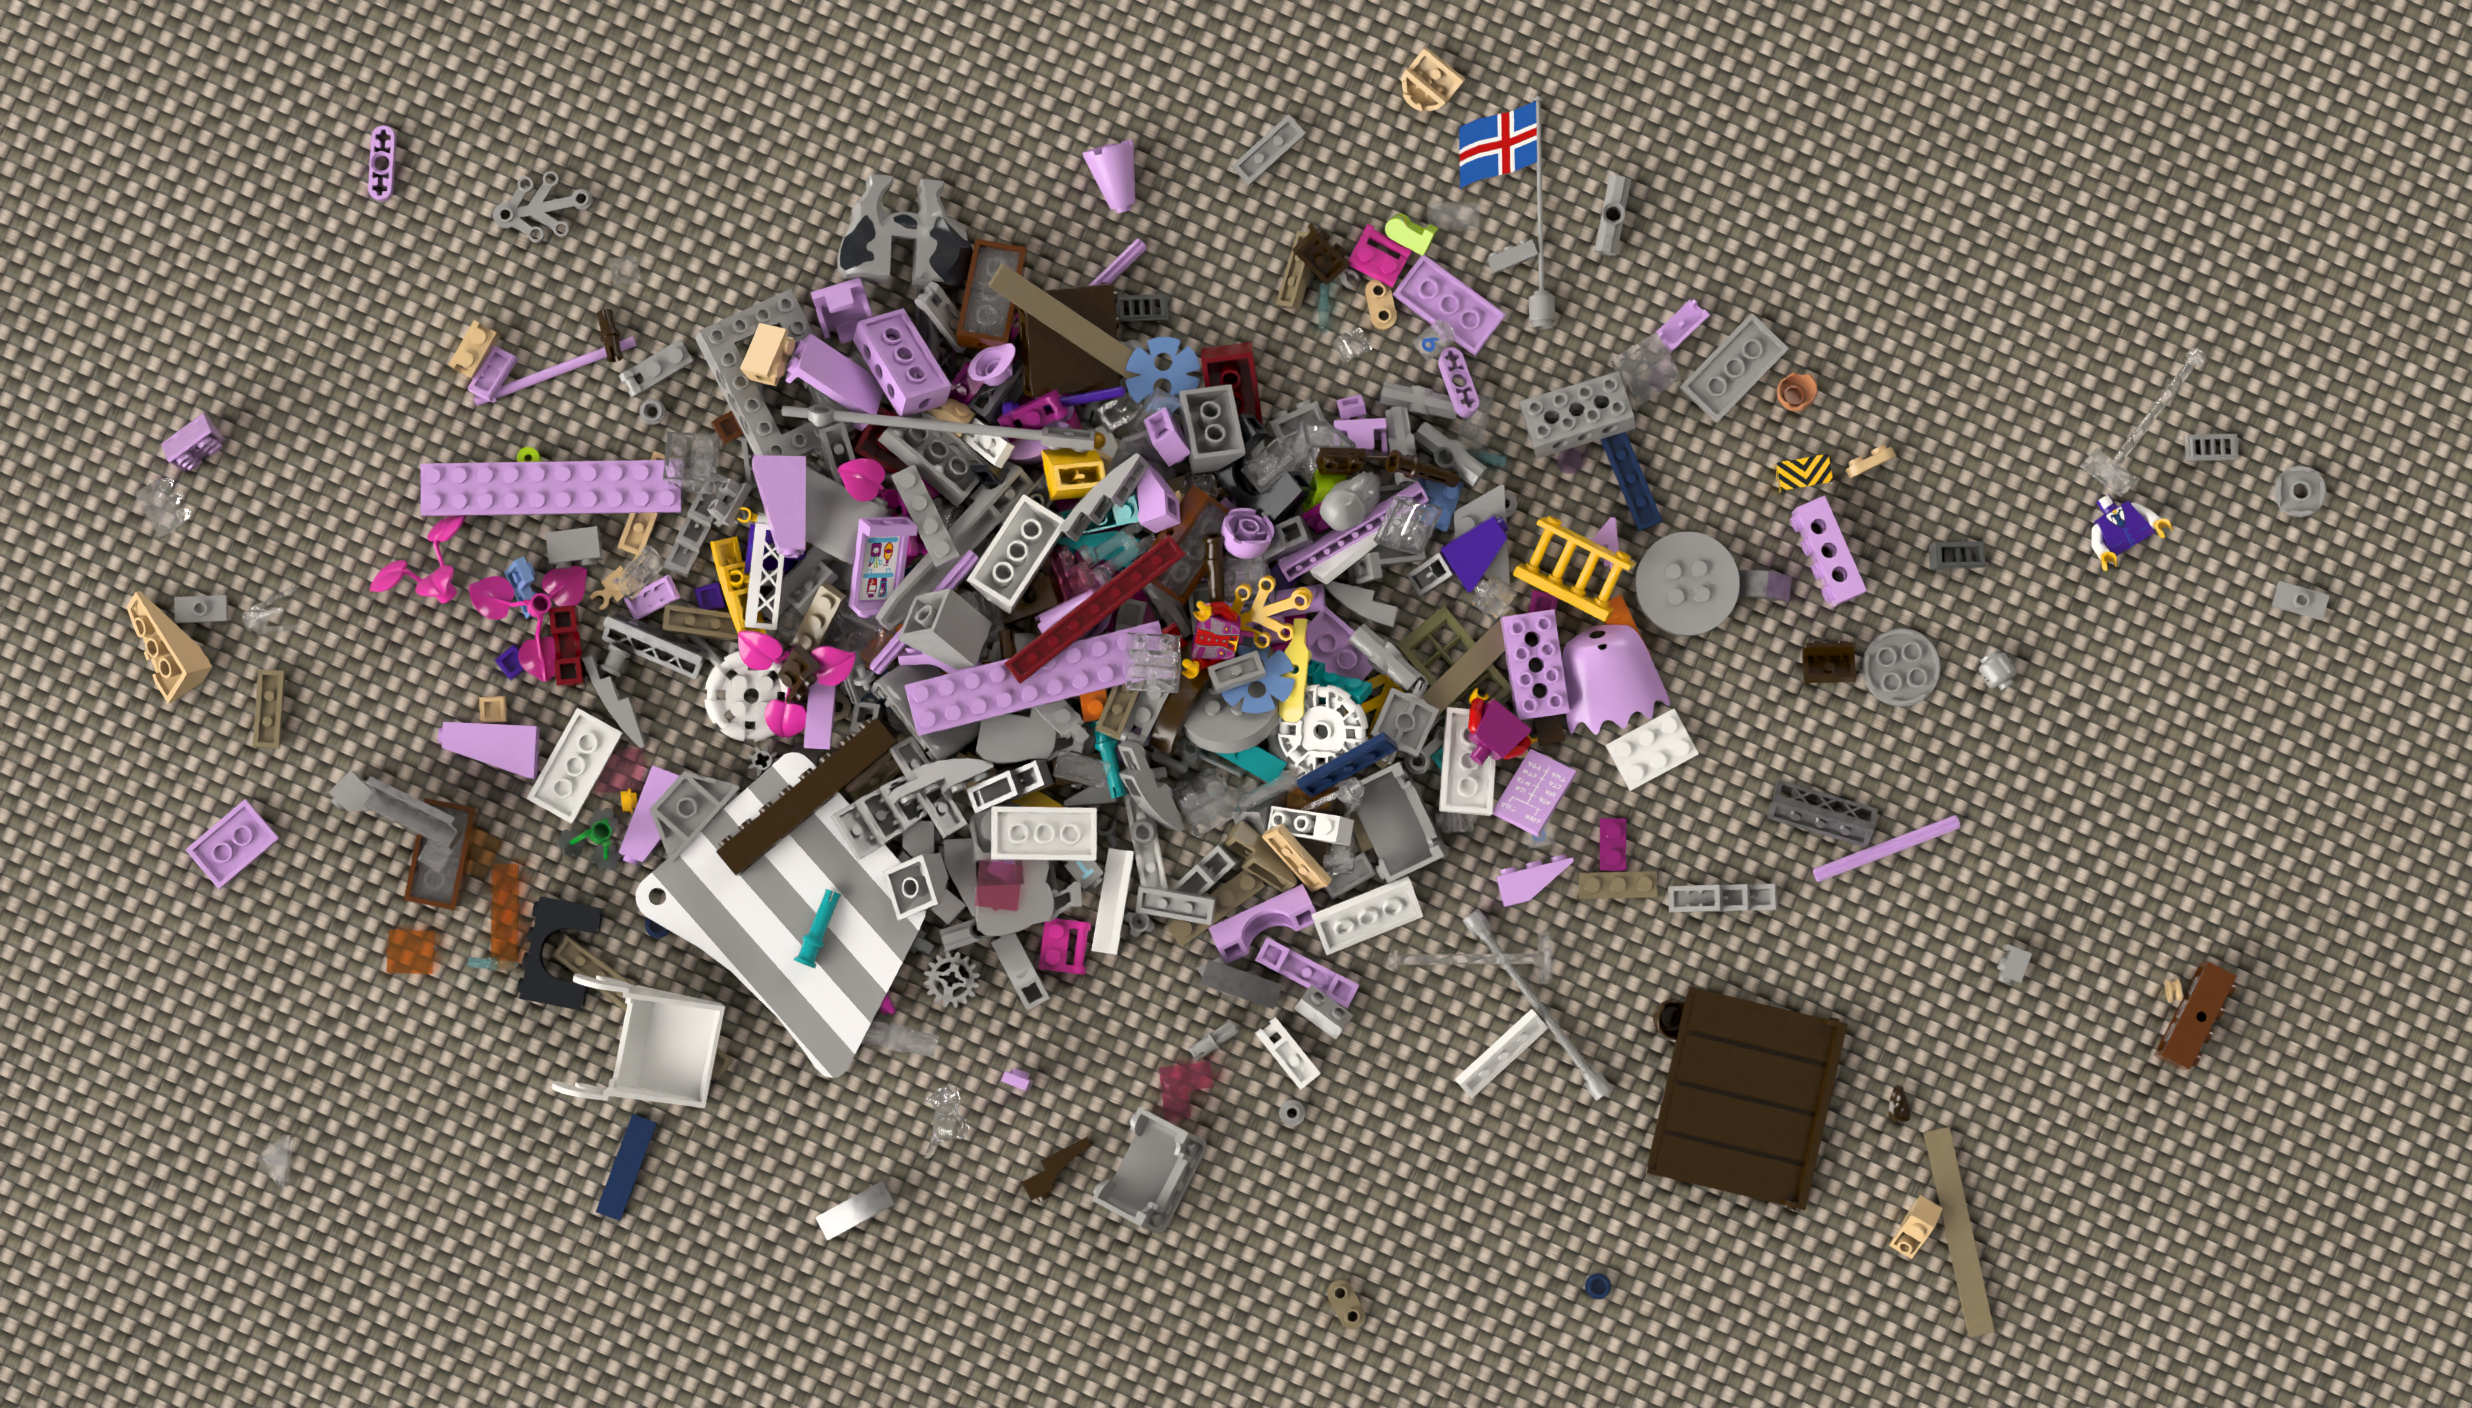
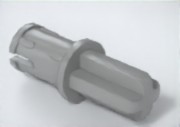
[1188,1021,1239,1062]

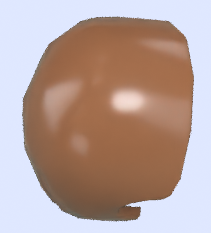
[1777,372,1818,412]

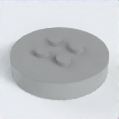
[1634,532,1740,637]
[1182,681,1280,753]

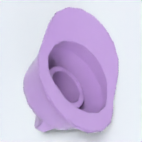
[968,343,1016,386]

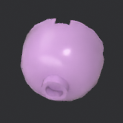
[1220,508,1274,559]

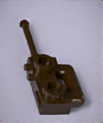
[1316,448,1410,476]

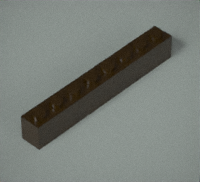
[716,717,899,876]

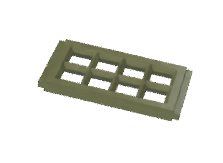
[1396,606,1512,708]

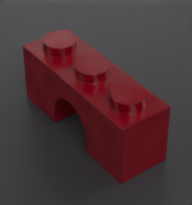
[549,605,586,688]

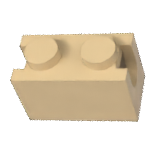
[449,320,501,380]
[740,323,796,386]

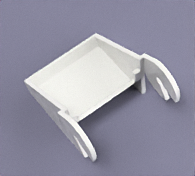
[552,973,725,1108]

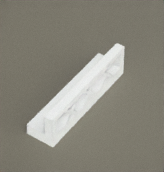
[745,521,784,630]
[1091,848,1134,955]

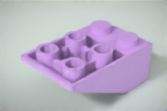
[161,413,226,471]

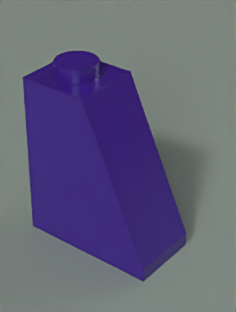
[1441,514,1509,593]

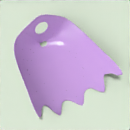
[1562,625,1670,735]

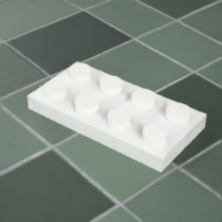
[1439,707,1496,816]
[527,708,624,824]
[991,806,1097,861]
[1311,876,1423,955]

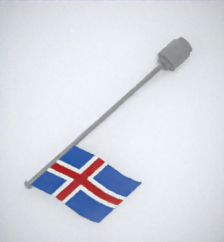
[1459,96,1555,329]

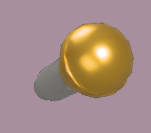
[1079,419,1106,450]

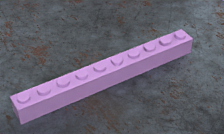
[1277,481,1429,582]

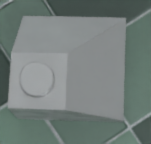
[883,853,948,921]

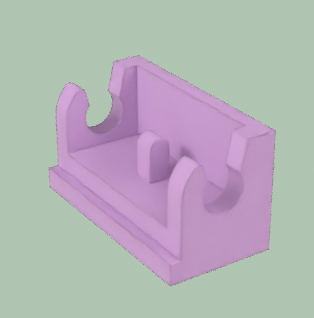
[1653,299,1710,354]

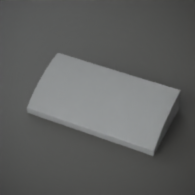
[878,410,990,507]

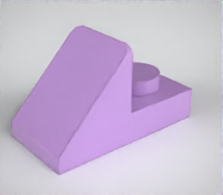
[1591,517,1619,572]

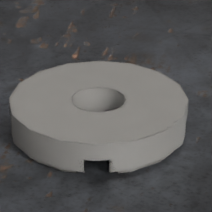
[2273,465,2327,518]

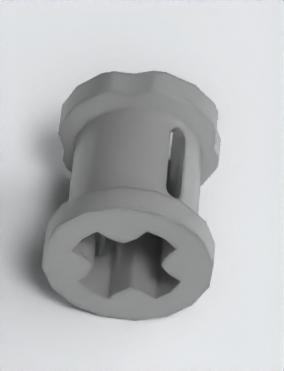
[599,644,631,678]

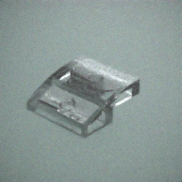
[1374,495,1443,555]

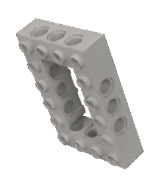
[695,289,858,457]

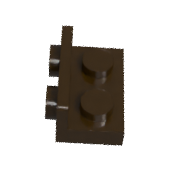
[1292,223,1350,285]
[777,644,821,705]

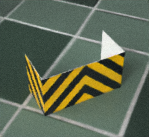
[1774,454,1833,493]

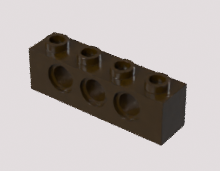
[965,572,1065,633]

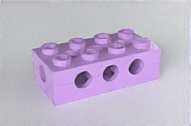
[853,308,952,417]
[1790,495,1867,607]
[1500,609,1570,720]

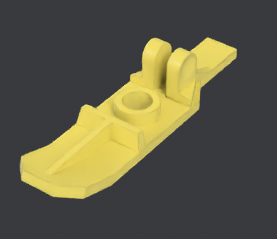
[1279,619,1312,722]

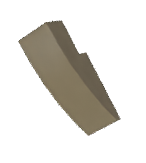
[1223,820,1297,893]

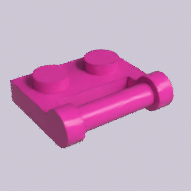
[1348,224,1412,288]
[1039,919,1092,975]

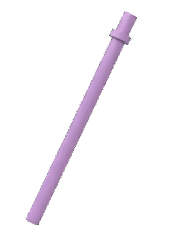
[473,336,637,406]

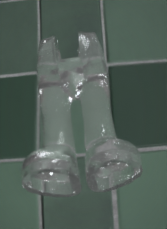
[1077,521,1156,586]

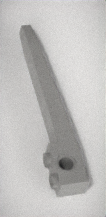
[875,460,1034,630]

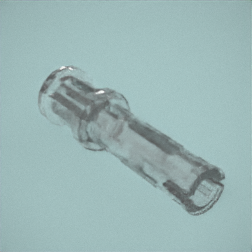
[1236,760,1311,813]

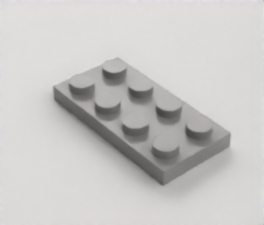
[1679,313,1789,424]

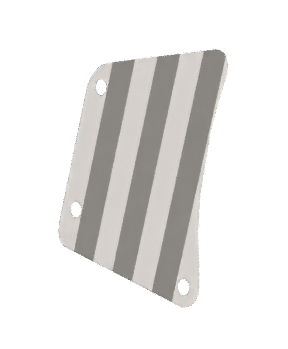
[636,752,926,1078]

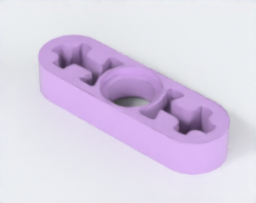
[368,126,397,202]
[1438,347,1479,418]

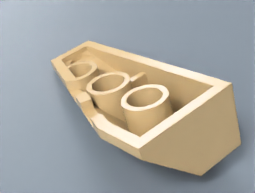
[127,591,212,704]

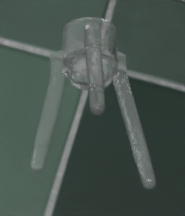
[242,585,304,634]
[1302,777,1364,818]

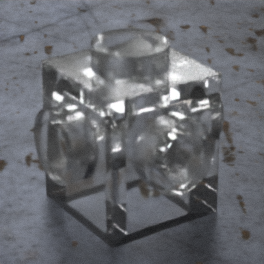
[1471,574,1518,621]

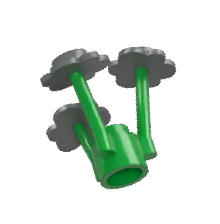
[557,808,621,870]

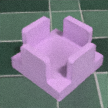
[811,277,873,344]
[1333,418,1387,461]

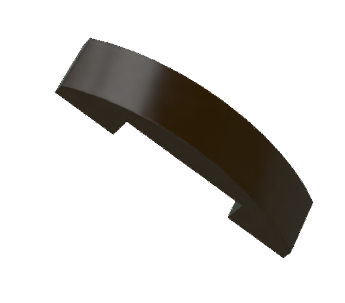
[1149,667,1213,756]

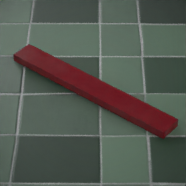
[1004,534,1186,684]

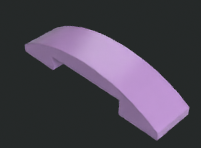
[1255,937,1359,1008]

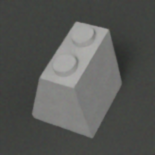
[898,588,992,670]

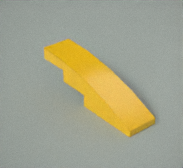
[710,536,766,634]

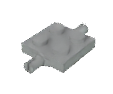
[1370,680,1439,765]

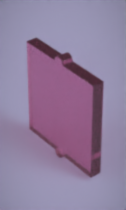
[597,749,645,793]
[974,860,1023,911]

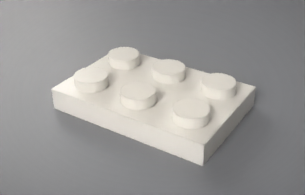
[1605,709,1699,791]

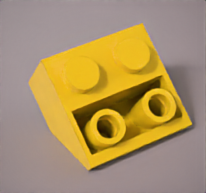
[1041,448,1106,501]

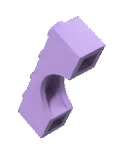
[1208,884,1316,965]

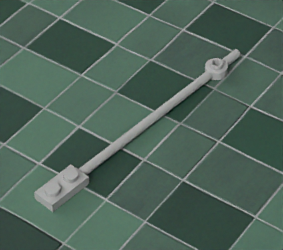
[782,405,1095,452]

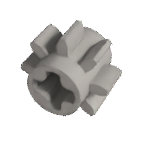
[747,745,778,777]

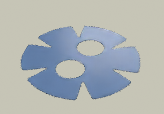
[1125,337,1200,412]
[1221,643,1295,714]

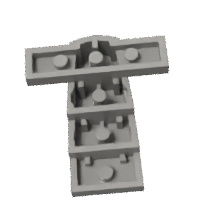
[831,735,967,861]

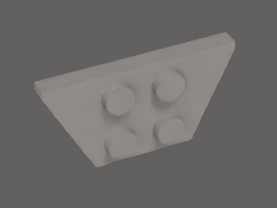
[1454,484,1510,585]
[649,771,740,862]

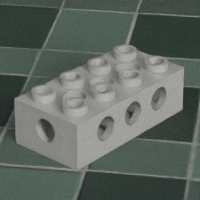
[1520,371,1636,459]

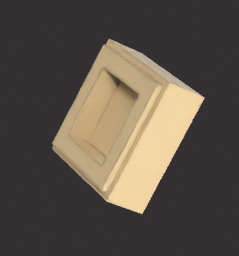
[479,696,507,724]

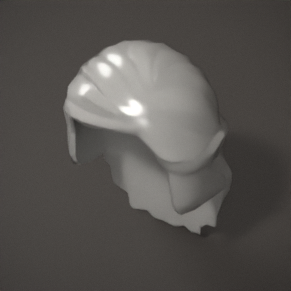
[1320,471,1381,531]

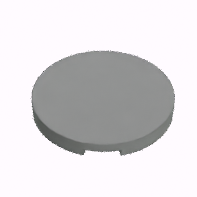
[1862,628,1941,707]

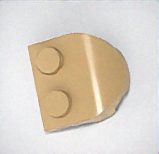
[1401,47,1466,111]

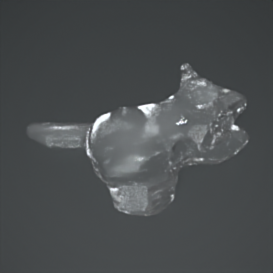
[924,1086,969,1159]

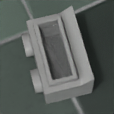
[1270,399,1330,453]

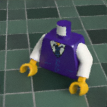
[2091,494,2173,571]
[730,507,806,588]

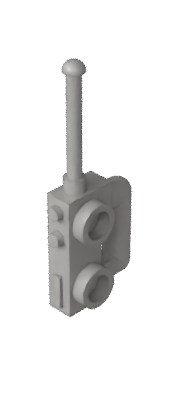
[1151,737,1243,778]

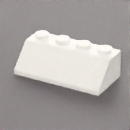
[967,494,1065,614]

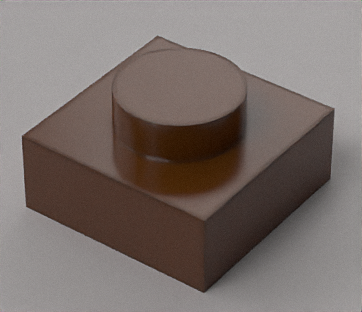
[711,410,744,446]

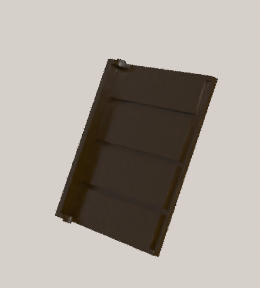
[1645,986,1848,1211]

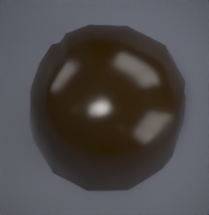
[1653,999,1684,1040]

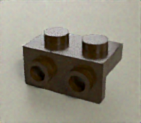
[1802,641,1856,683]

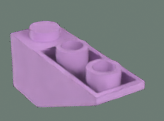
[1136,457,1181,533]
[1496,854,1574,907]

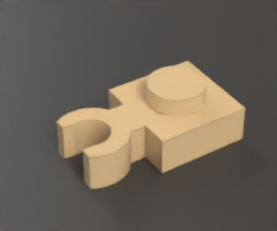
[590,566,638,611]

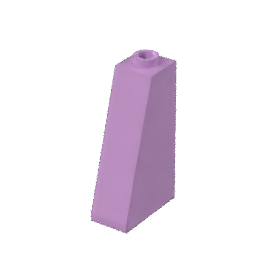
[752,455,806,558]
[438,722,540,779]
[618,765,679,865]

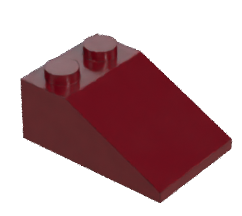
[1201,342,1263,425]
[851,406,908,474]

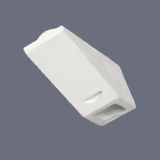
[1267,806,1354,846]

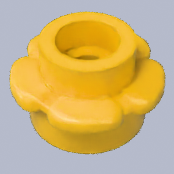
[620,788,637,814]

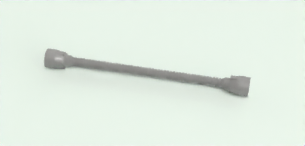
[1462,908,1613,1101]

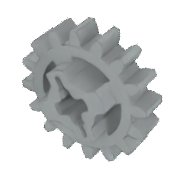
[924,951,980,1008]

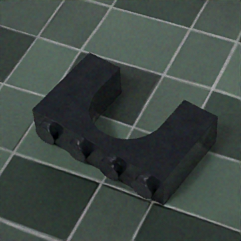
[1210,414,1314,526]
[517,896,604,1011]

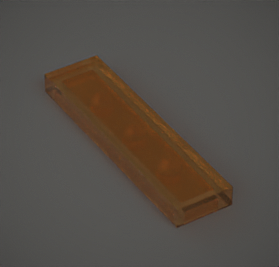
[491,864,519,968]

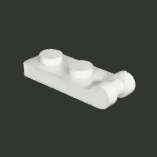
[961,417,1015,468]
[1255,1017,1321,1090]

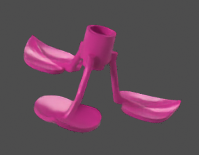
[837,458,940,568]
[369,516,466,604]
[468,566,587,682]
[738,631,856,738]

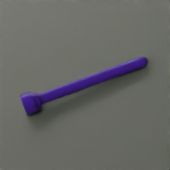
[1002,386,1126,422]

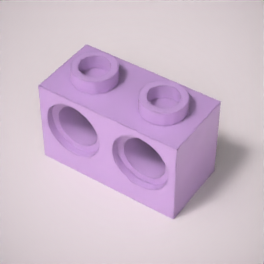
[1144,406,1191,467]

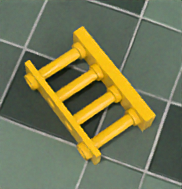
[1513,516,1636,622]

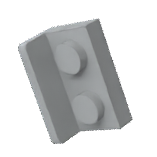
[1294,985,1354,1040]

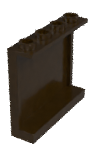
[1018,282,1122,397]

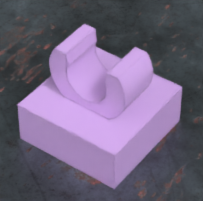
[1336,395,1367,420]

